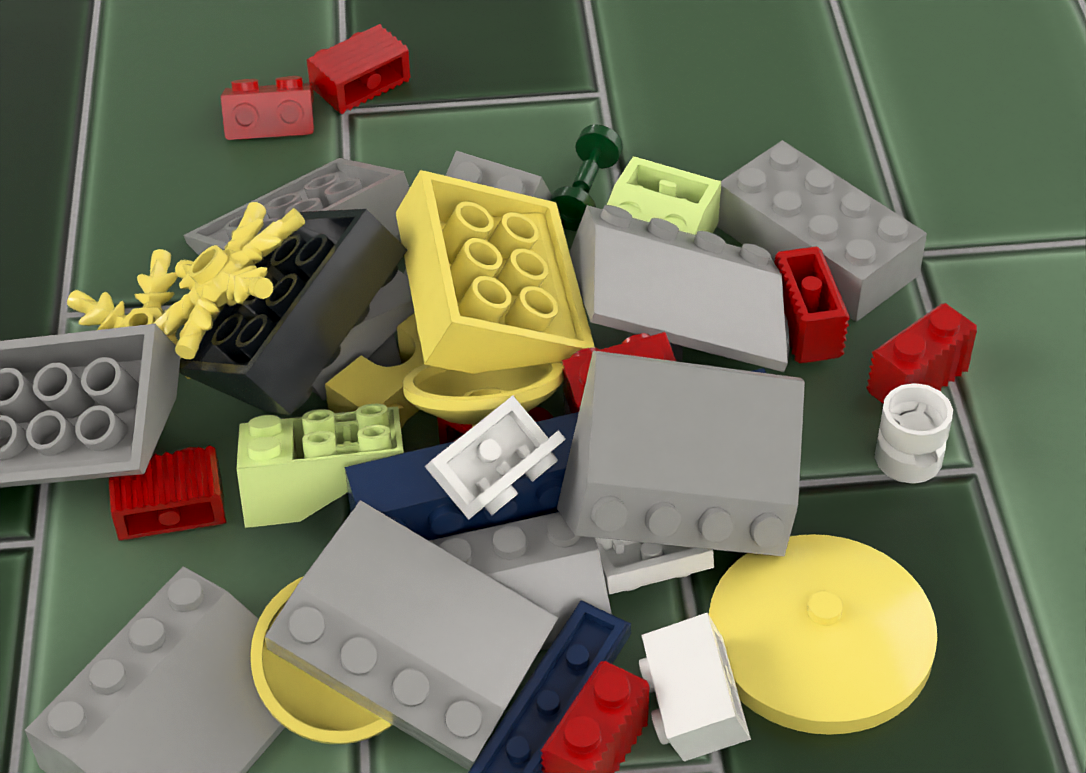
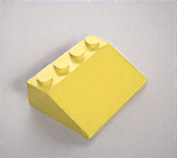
[396,170,595,374]

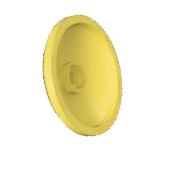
[403,362,564,427]
[250,576,392,744]

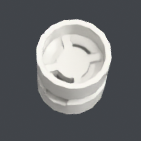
[875,383,953,484]

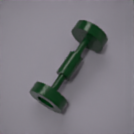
[550,124,623,231]

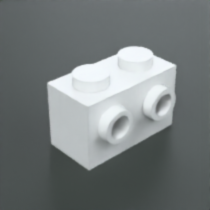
[639,613,751,761]

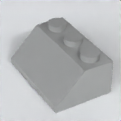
[430,512,612,651]

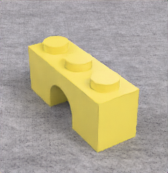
[325,312,424,428]

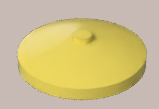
[709,534,937,735]

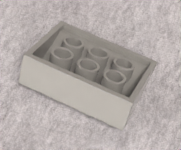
[183,158,410,255]
[569,205,788,372]
[0,324,180,487]
[557,351,805,557]
[265,500,558,771]
[25,566,285,773]

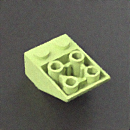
[607,156,721,235]
[236,403,404,528]

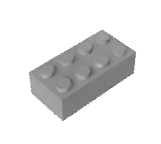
[717,140,927,322]

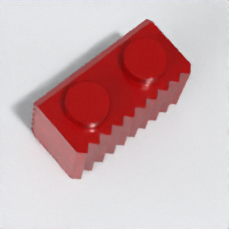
[306,24,411,114]
[774,246,850,363]
[866,303,977,404]
[109,445,227,541]
[541,661,650,773]

